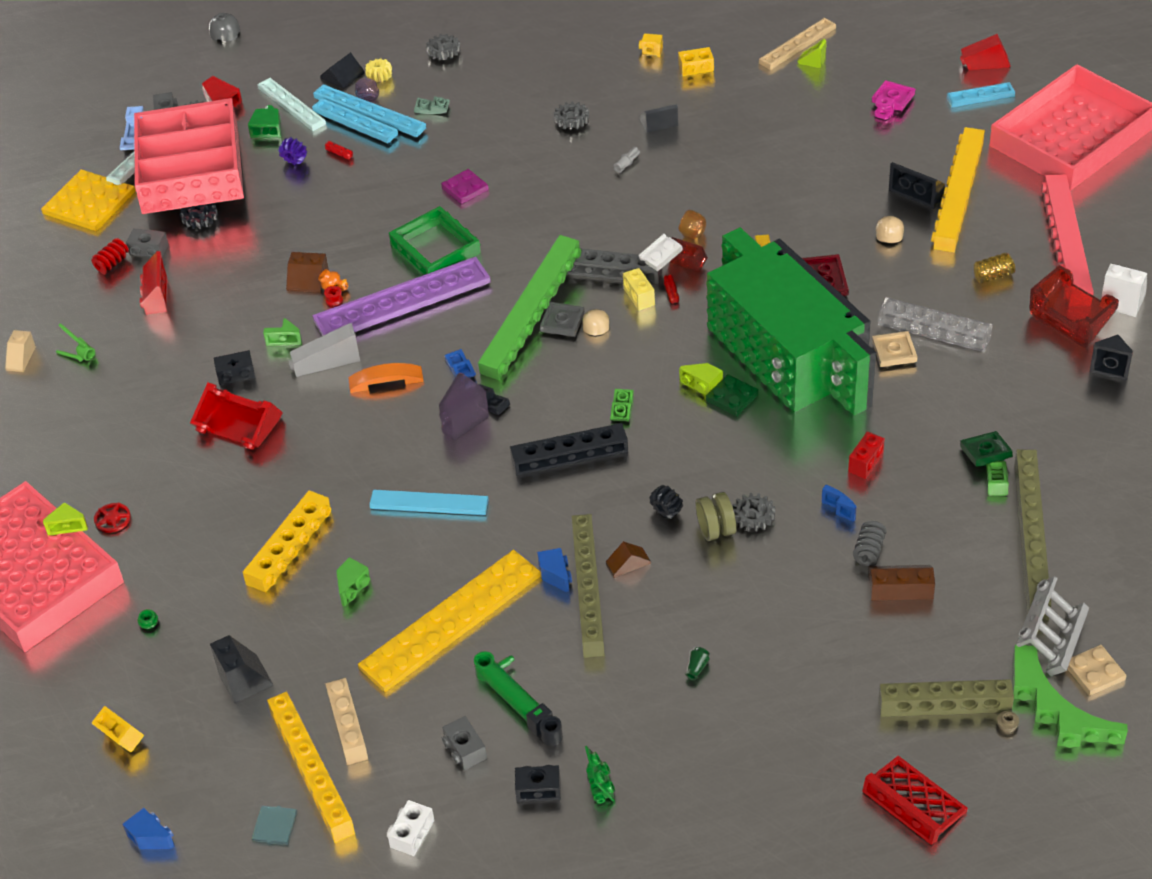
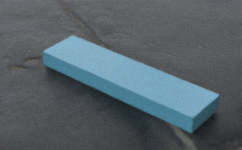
[947,82,1015,108]

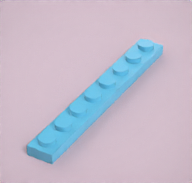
[313,84,426,137]

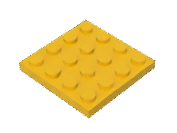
[41,169,136,231]

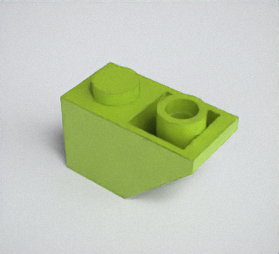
[679,363,723,395]

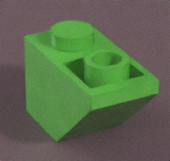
[336,557,370,606]

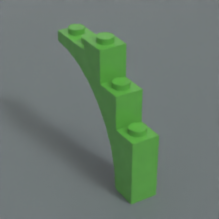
[1013,644,1128,748]

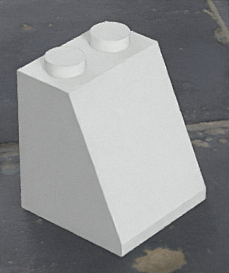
[1100,264,1147,317]

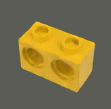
[678,47,714,76]
[92,706,144,752]

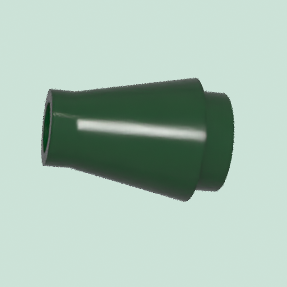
[685,647,710,680]

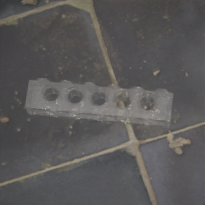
[878,297,993,352]

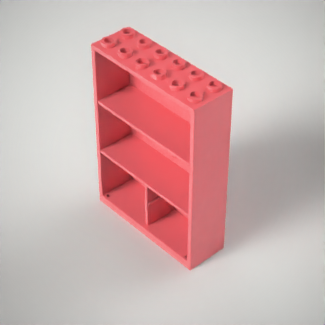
[134,98,244,214]

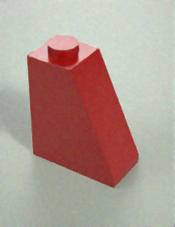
[960,34,1011,70]
[201,76,242,107]

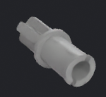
[613,147,640,173]

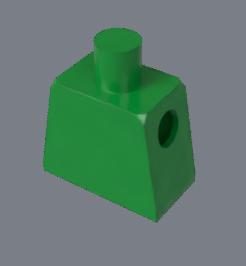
[248,105,281,138]

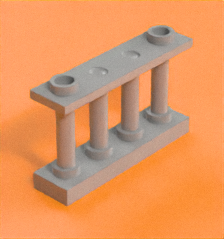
[1016,576,1089,676]

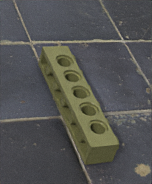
[879,679,1014,717]

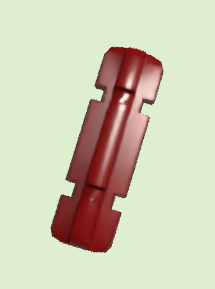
[325,141,353,160]
[664,275,679,304]

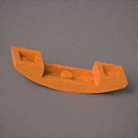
[348,363,424,393]

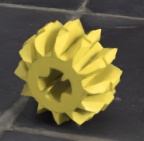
[365,58,392,83]

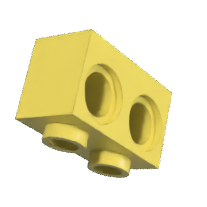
[623,268,655,311]

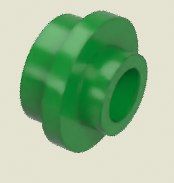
[137,609,158,629]

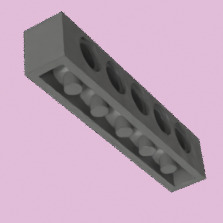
[567,248,662,284]

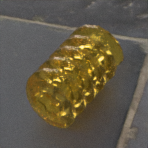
[974,253,1016,284]

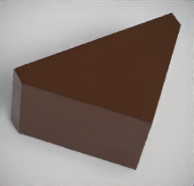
[606,541,651,578]

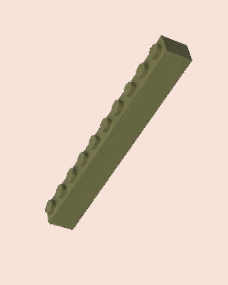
[1014,449,1051,621]

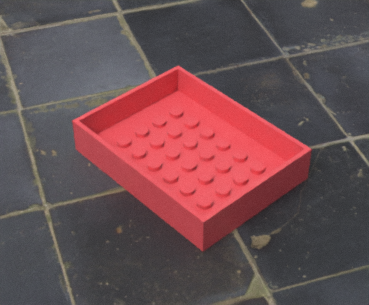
[989,64,1152,191]
[0,481,124,653]

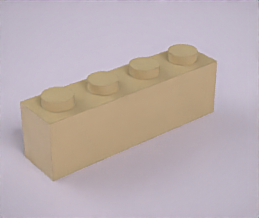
[325,678,368,765]

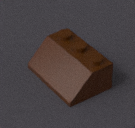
[868,565,935,601]

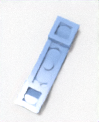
[120,106,144,150]

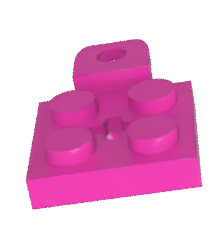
[872,80,916,120]

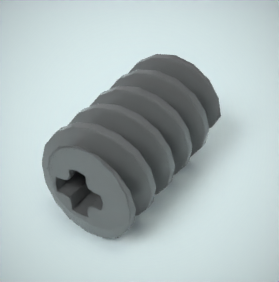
[853,521,887,566]

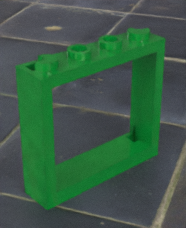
[389,206,481,275]

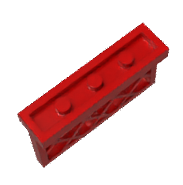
[862,756,968,845]

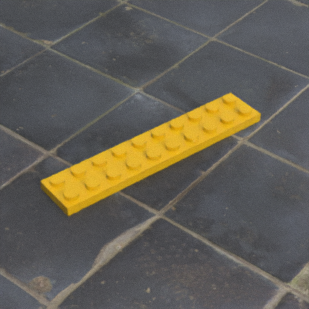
[358,549,541,693]

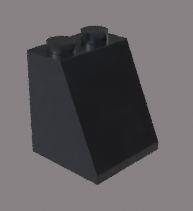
[210,635,273,703]

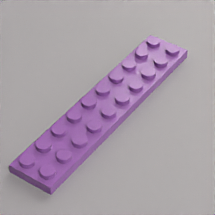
[312,257,491,336]

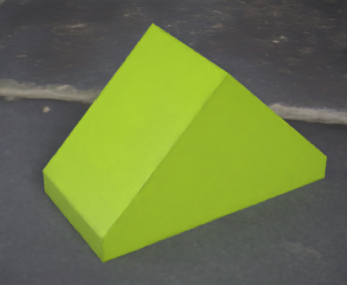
[797,39,826,68]
[43,502,88,536]

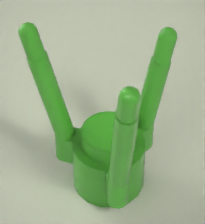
[56,323,95,362]

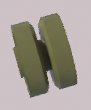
[695,492,736,541]

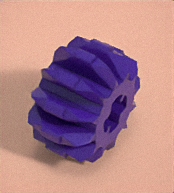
[278,137,307,165]

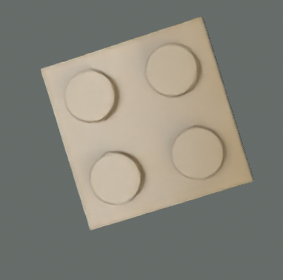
[872,331,917,367]
[1067,645,1126,696]

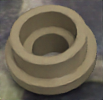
[997,711,1019,732]

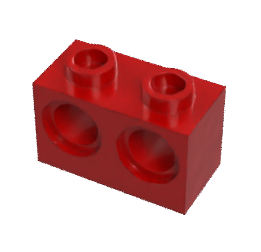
[848,431,885,479]

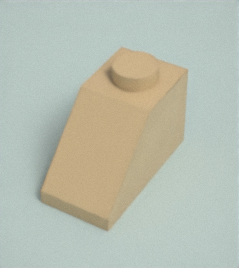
[6,330,36,372]

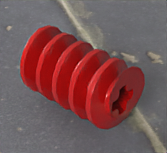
[91,238,129,275]

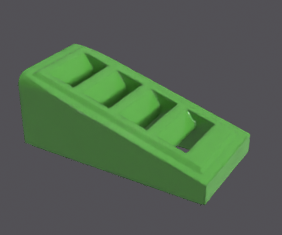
[986,461,1009,496]

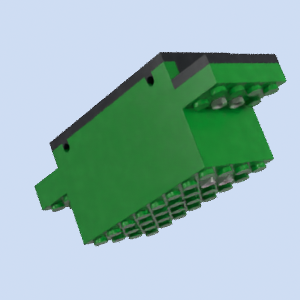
[706,227,876,416]

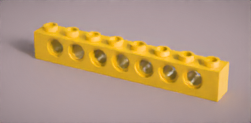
[267,691,355,843]

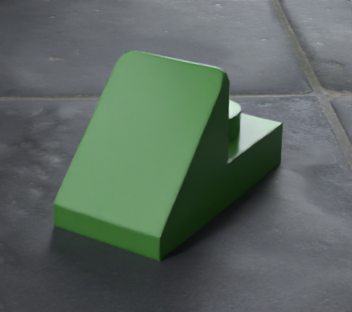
[263,318,302,346]

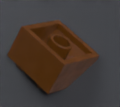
[286,252,329,293]

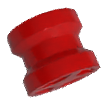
[324,286,343,308]

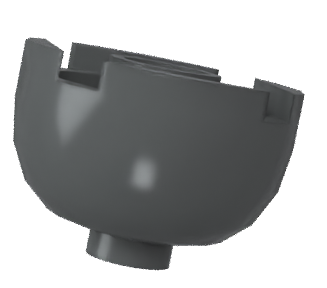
[209,13,241,42]

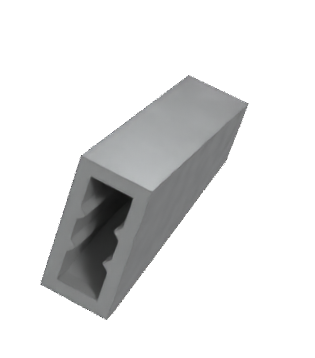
[288,323,360,377]

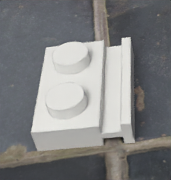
[639,234,683,272]

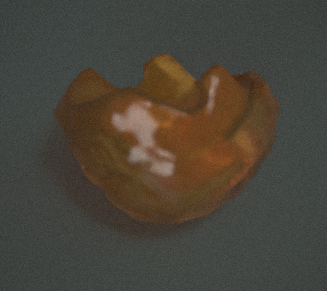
[678,210,706,239]

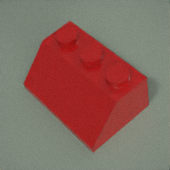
[140,251,167,315]

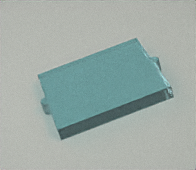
[251,806,297,845]

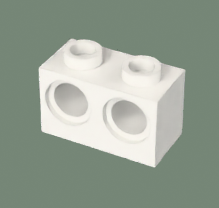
[387,800,434,856]

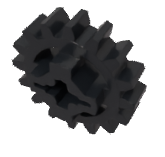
[180,203,218,229]

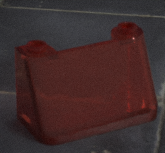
[1029,265,1119,347]

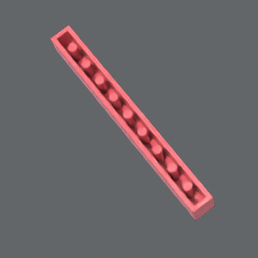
[1041,174,1094,307]

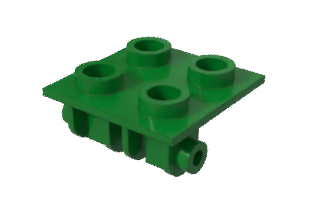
[585,746,615,804]

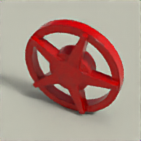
[94,502,131,533]

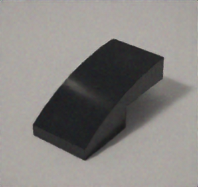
[468,384,510,415]

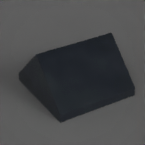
[320,52,365,89]
[639,104,678,133]
[1089,334,1133,380]

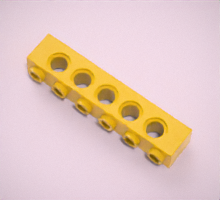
[243,490,331,593]

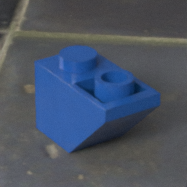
[537,548,572,592]
[122,808,174,849]

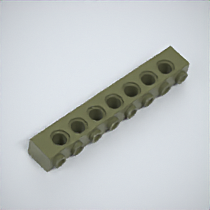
[572,514,605,658]

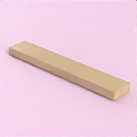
[759,18,836,70]

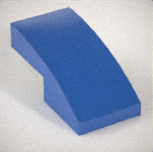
[445,349,476,381]
[822,484,857,522]

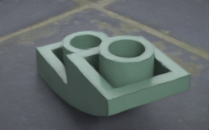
[414,96,450,114]

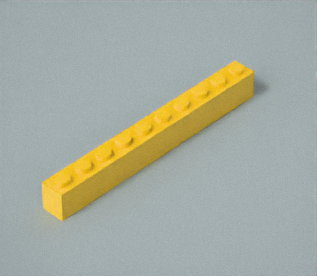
[931,127,985,253]

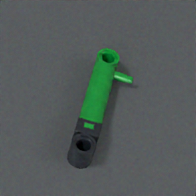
[474,651,563,746]

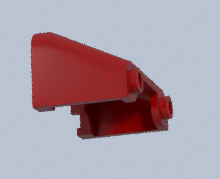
[190,382,283,450]

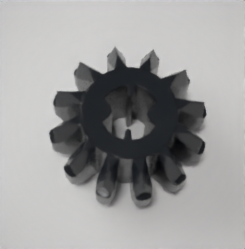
[649,485,683,519]

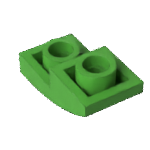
[610,389,634,422]

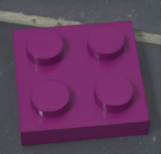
[441,169,489,205]

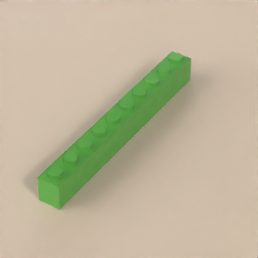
[478,235,581,381]

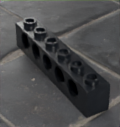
[510,423,628,476]

